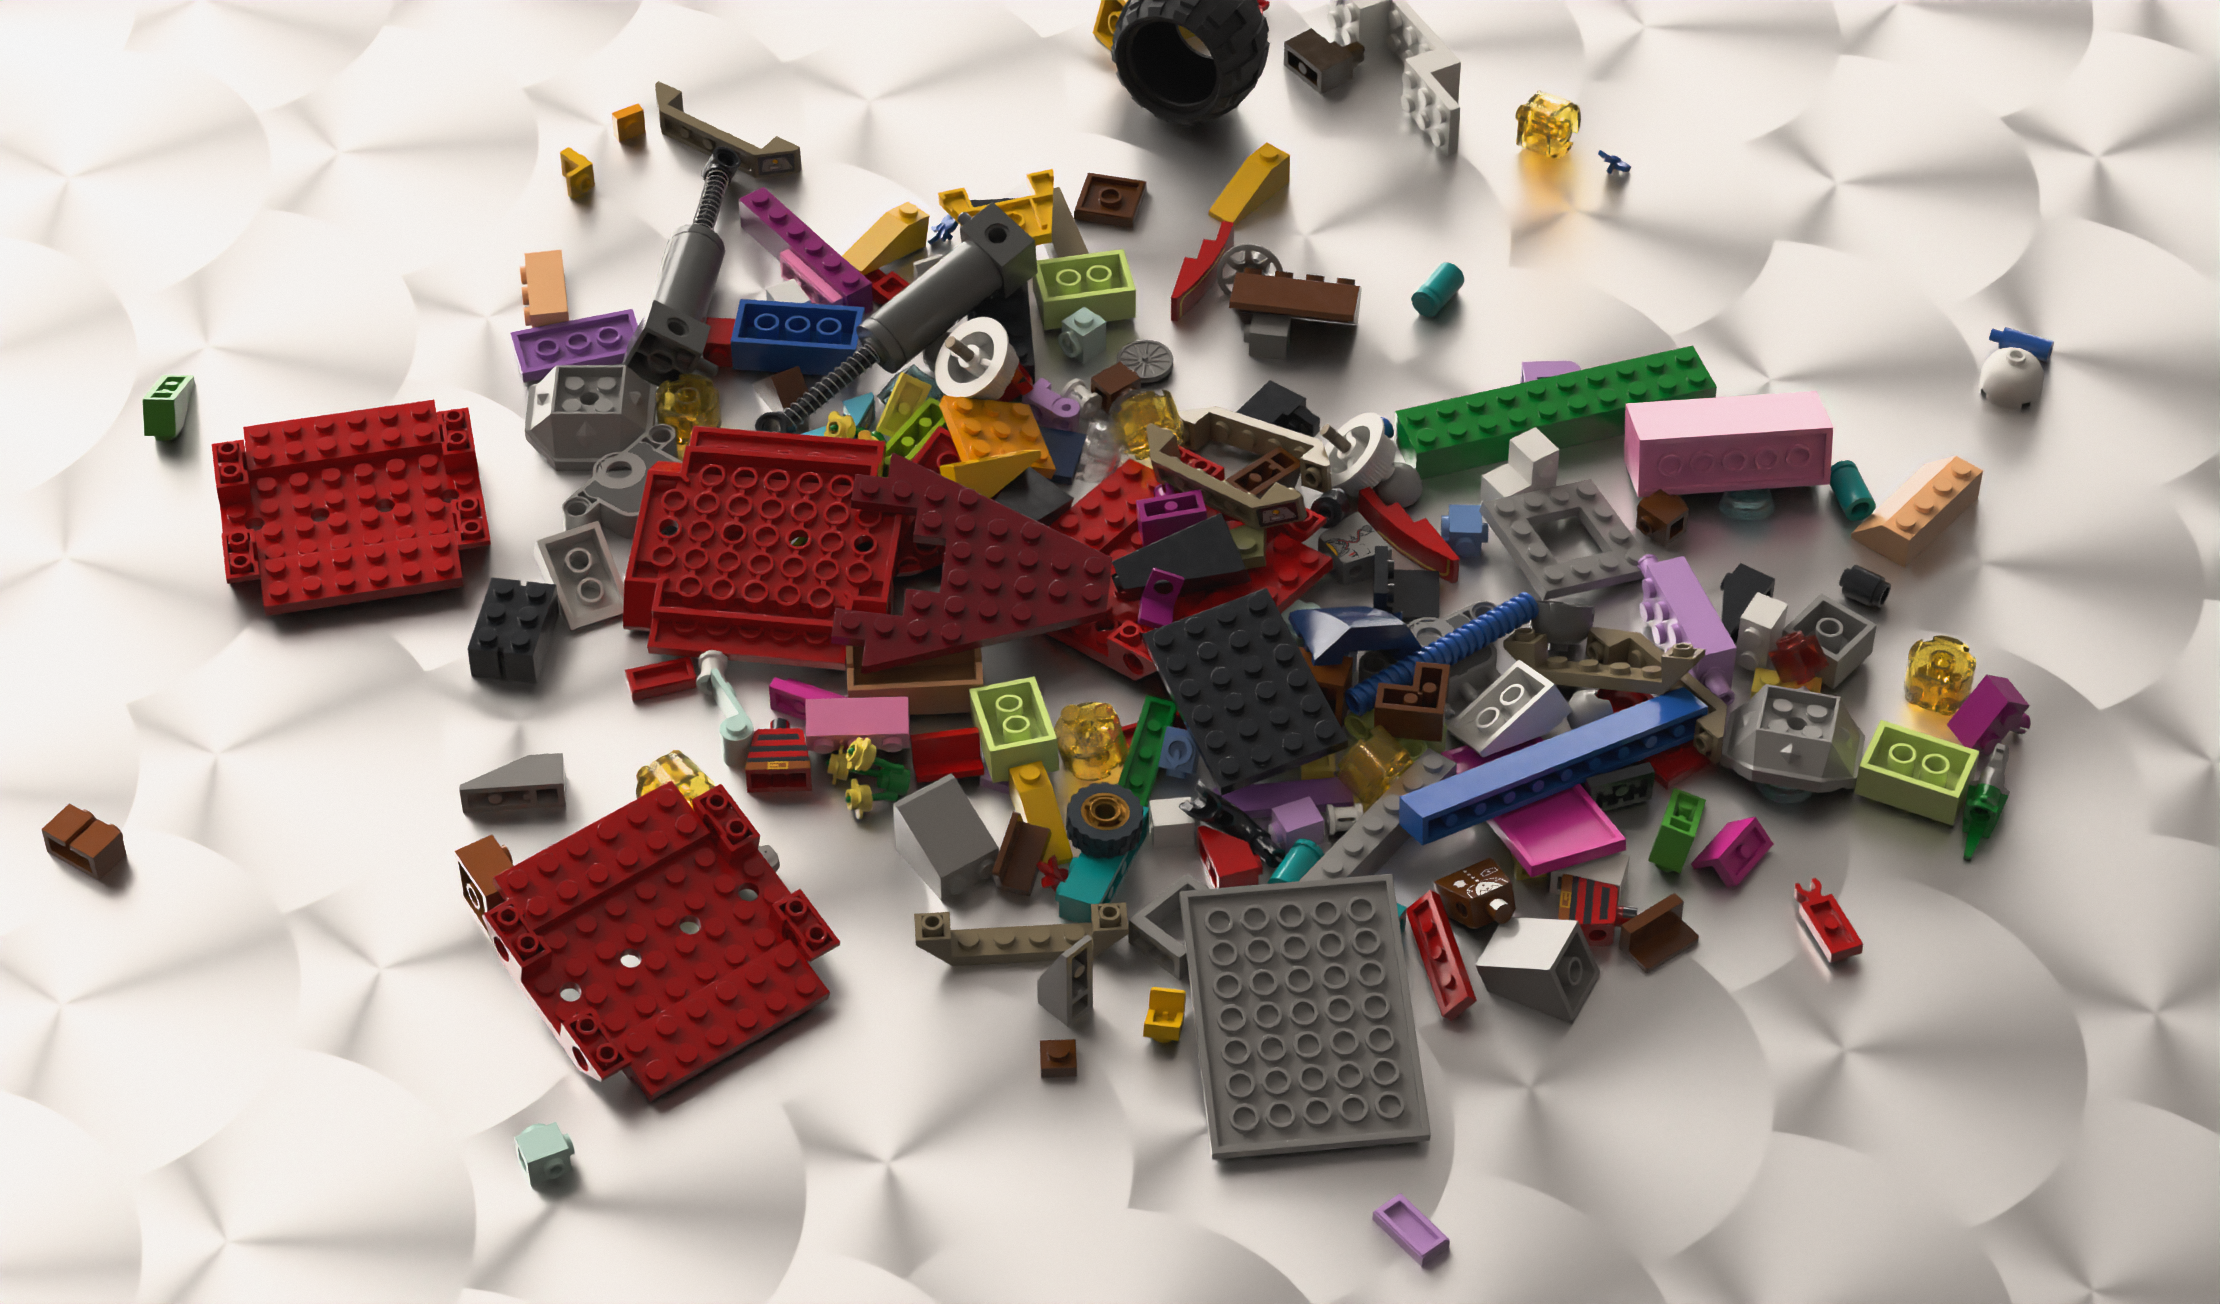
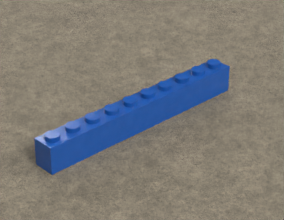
[1399,687,1708,846]

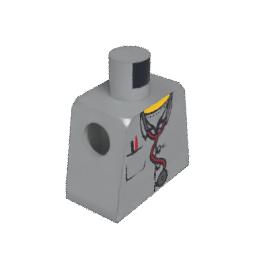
[1318,512,1392,586]

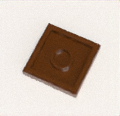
[1074,172,1147,228]

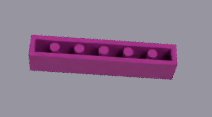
[739,187,873,315]

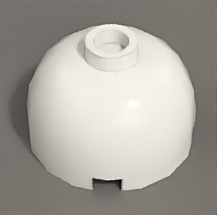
[1979,347,2044,409]

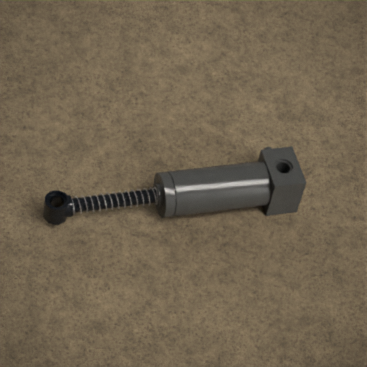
[622,146,741,396]
[755,202,1038,434]

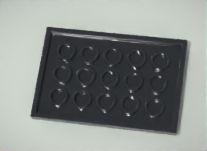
[1142,588,1348,796]

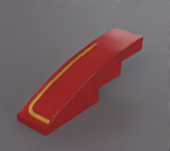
[1171,221,1234,322]
[1358,486,1460,584]

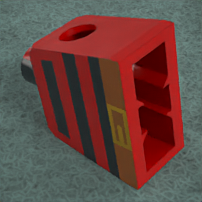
[745,718,812,793]
[1558,874,1638,947]

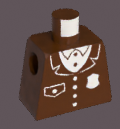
[1433,857,1516,929]

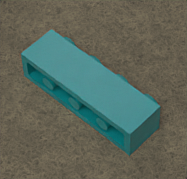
[1055,806,1149,923]

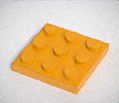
[939,395,1056,479]

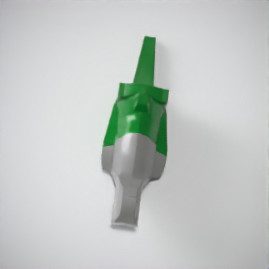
[1962,743,2010,860]

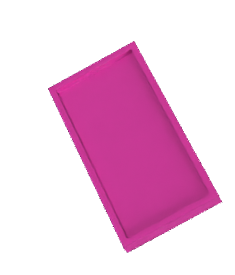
[1441,736,1626,877]

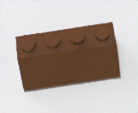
[1229,268,1362,325]

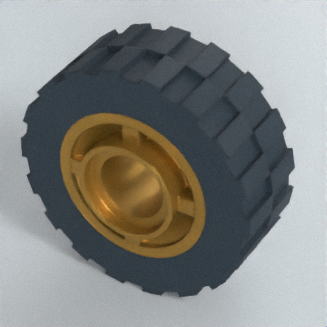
[1066,782,1144,859]

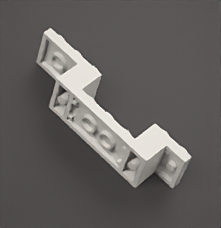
[1327,0,1461,157]

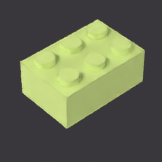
[1033,249,1136,330]
[969,676,1060,783]
[1855,720,1979,825]

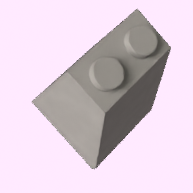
[893,774,999,901]
[1475,917,1600,1022]

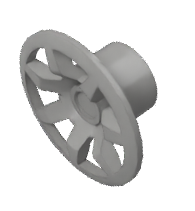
[1217,243,1283,297]

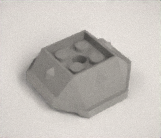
[524,365,657,471]
[1720,684,1865,793]

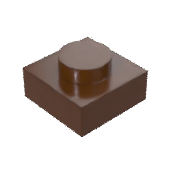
[1040,1039,1077,1078]

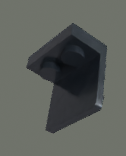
[1373,546,1440,622]
[1581,762,1655,812]

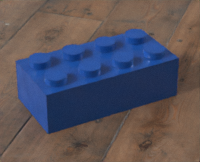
[731,299,865,376]

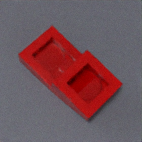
[864,268,909,305]

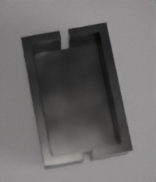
[467,577,560,684]

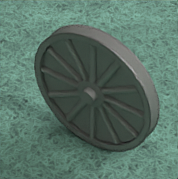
[1117,340,1173,383]

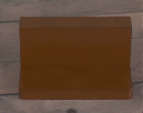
[992,811,1052,897]
[1619,893,1699,973]

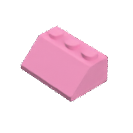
[806,697,910,754]

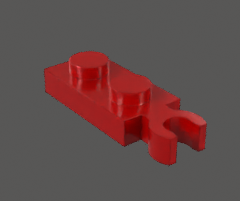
[1794,878,1863,963]

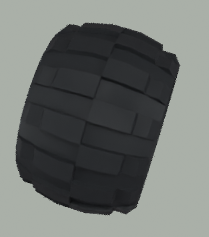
[1111,0,1270,125]

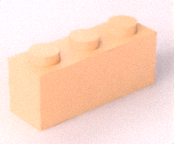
[520,250,569,328]

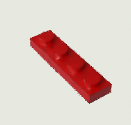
[1406,890,1477,1021]

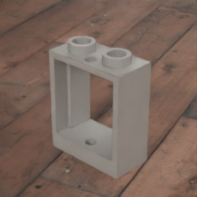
[1128,874,1209,980]

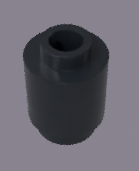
[1310,490,1350,529]
[1839,565,1891,608]

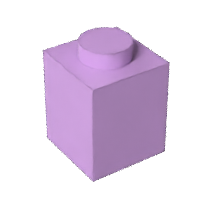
[1268,796,1324,855]

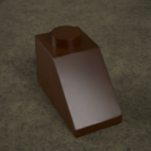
[752,366,809,412]

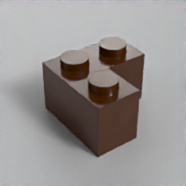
[1374,661,1450,742]

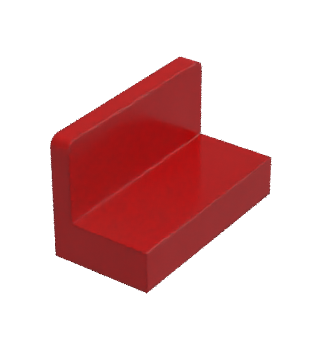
[910,727,984,783]

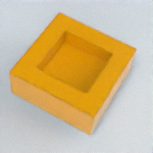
[611,103,646,142]

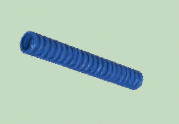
[1345,592,1539,716]

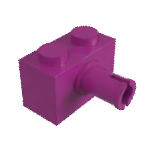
[1136,483,1207,547]
[1946,674,2031,756]

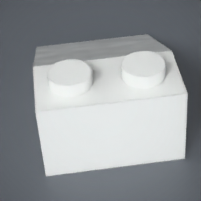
[533,521,624,632]
[1447,660,1572,757]

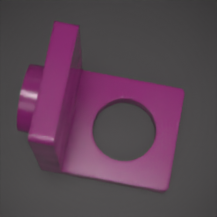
[1138,568,1184,629]

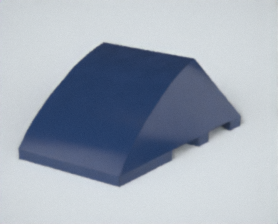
[1288,606,1422,666]

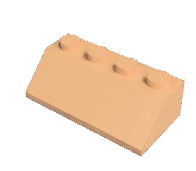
[1851,456,1983,568]

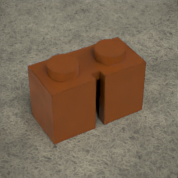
[41,803,127,881]

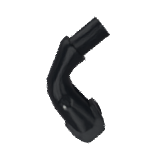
[1179,779,1286,868]

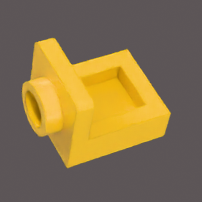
[560,147,595,199]
[1143,987,1186,1043]

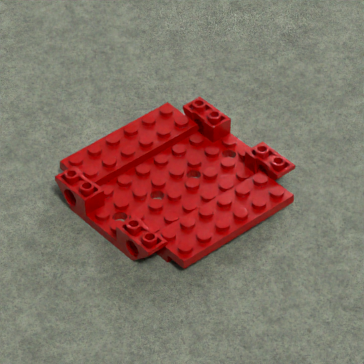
[211,399,491,616]
[623,426,910,670]
[1045,445,1333,681]
[483,780,841,1102]

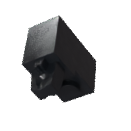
[1236,380,1320,437]

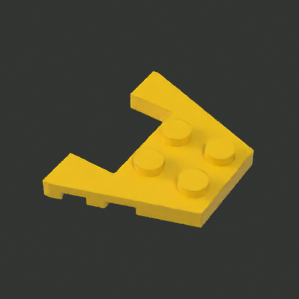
[938,169,1054,246]

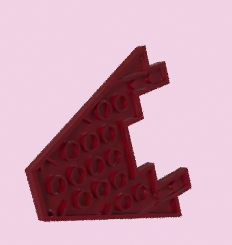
[831,453,1112,674]

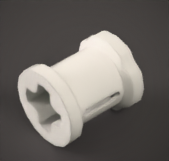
[1061,378,1103,419]
[696,650,729,695]
[1326,802,1364,835]

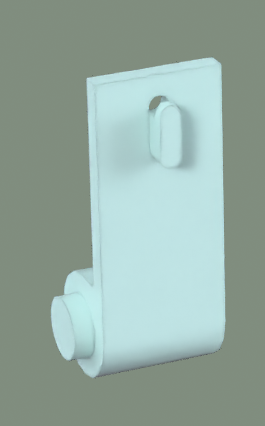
[710,668,754,768]

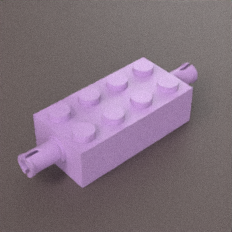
[1637,554,1737,706]

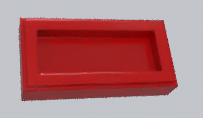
[625,657,697,701]

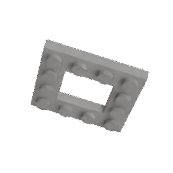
[1479,479,1647,601]

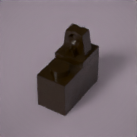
[1283,28,1365,94]

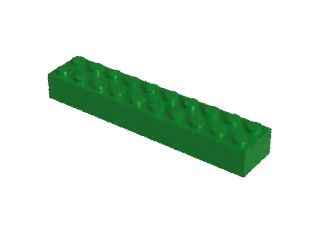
[1393,345,1717,480]

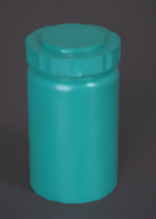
[1411,262,1465,317]
[1829,460,1876,521]
[1267,838,1325,884]

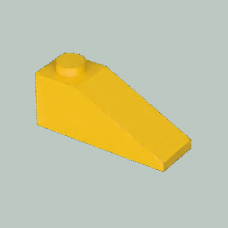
[1208,142,1290,226]
[842,202,930,276]
[940,450,1041,498]
[1008,761,1073,865]

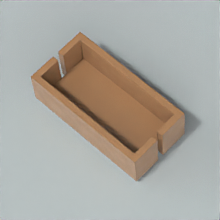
[846,645,984,715]

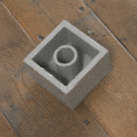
[1779,593,1877,689]

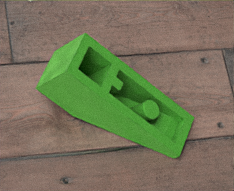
[142,375,194,441]
[1648,788,1706,873]

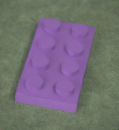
[510,309,638,383]

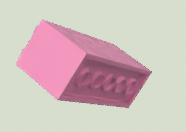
[1624,391,1833,497]

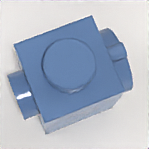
[1441,504,1488,556]
[1158,726,1200,779]

